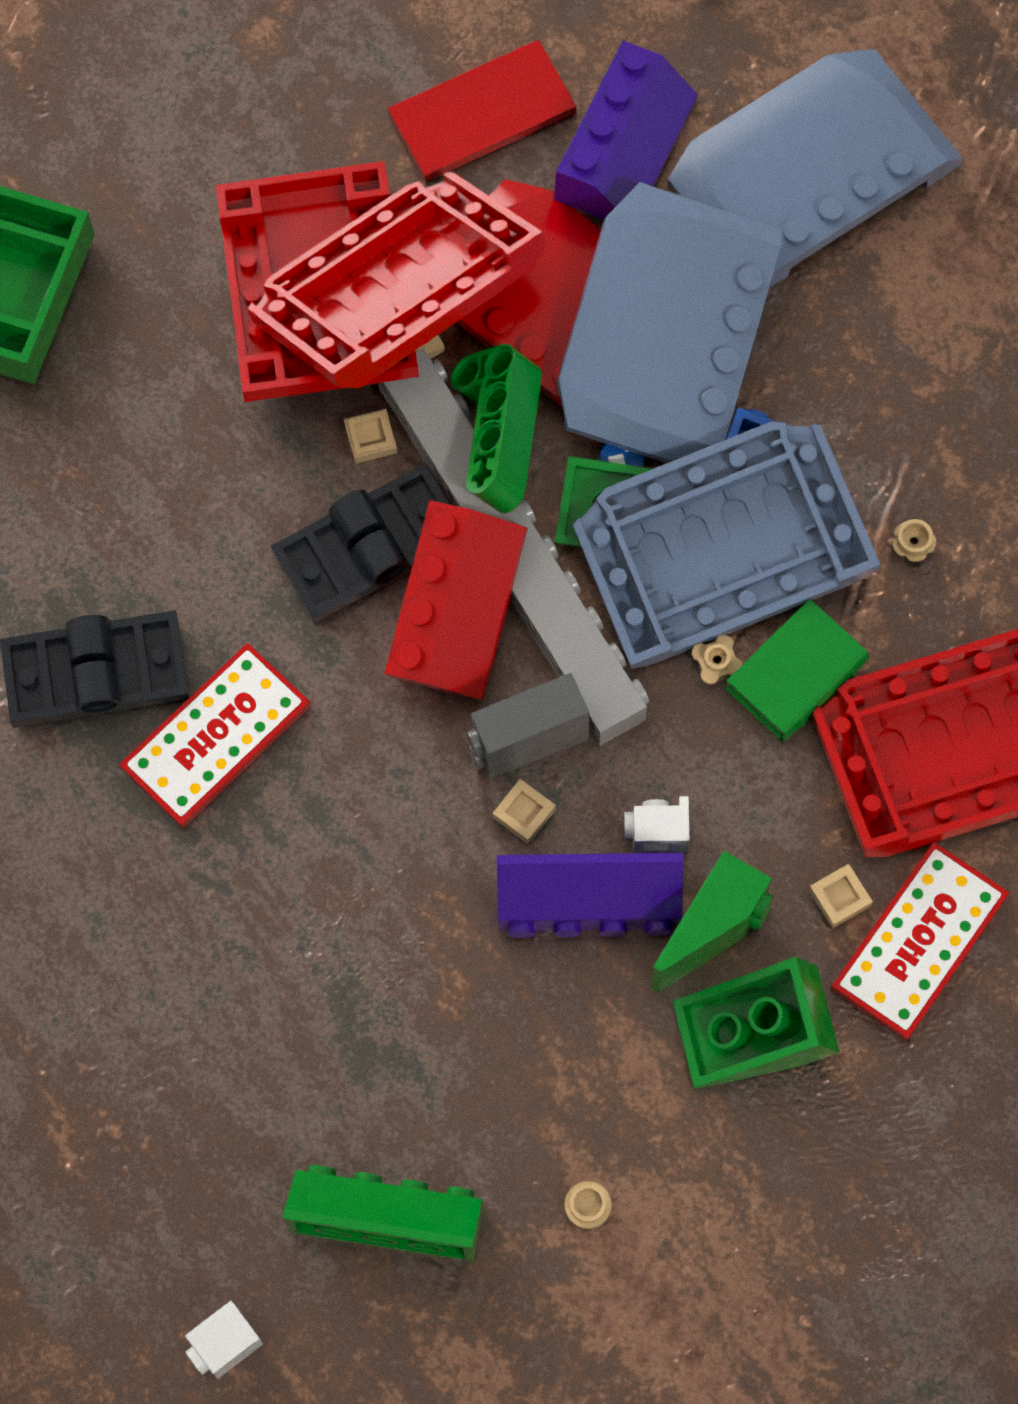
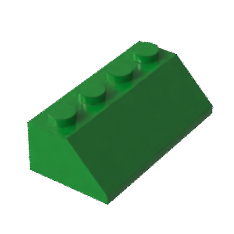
[283,1165,483,1262]

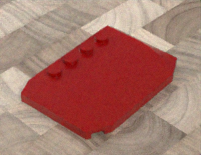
[247,172,546,388]
[456,179,602,445]
[812,629,1018,857]

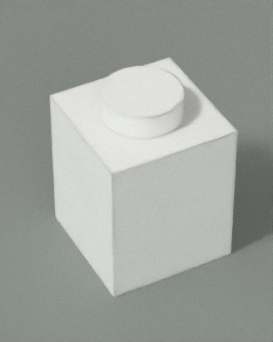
[185,1301,263,1379]

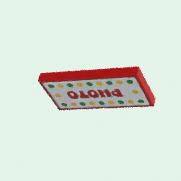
[119,643,311,829]
[830,841,1010,1042]

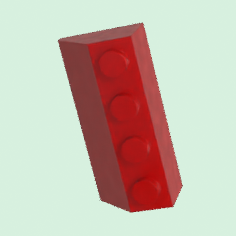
[384,500,528,701]

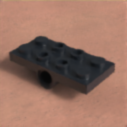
[270,463,449,623]
[0,610,190,728]

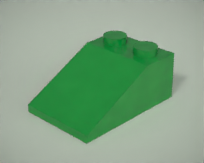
[650,851,774,993]
[673,957,840,1089]

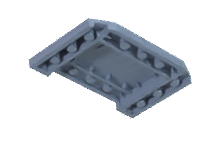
[667,49,962,288]
[556,182,783,463]
[573,422,881,669]

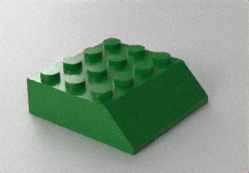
[0,186,95,385]

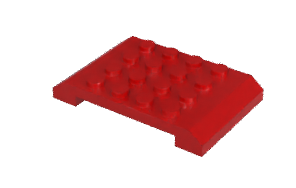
[215,161,419,403]

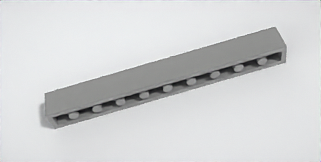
[379,348,650,746]

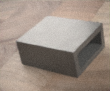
[466,673,590,780]

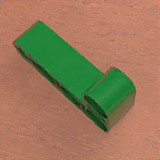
[451,344,542,514]

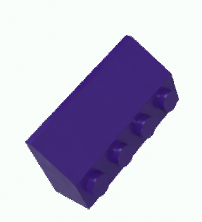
[554,40,698,219]
[497,853,683,938]

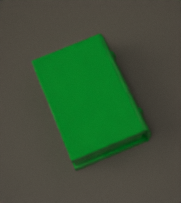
[725,599,869,743]

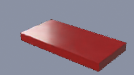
[388,39,576,182]

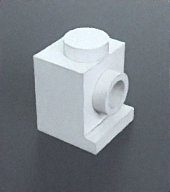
[624,796,690,853]

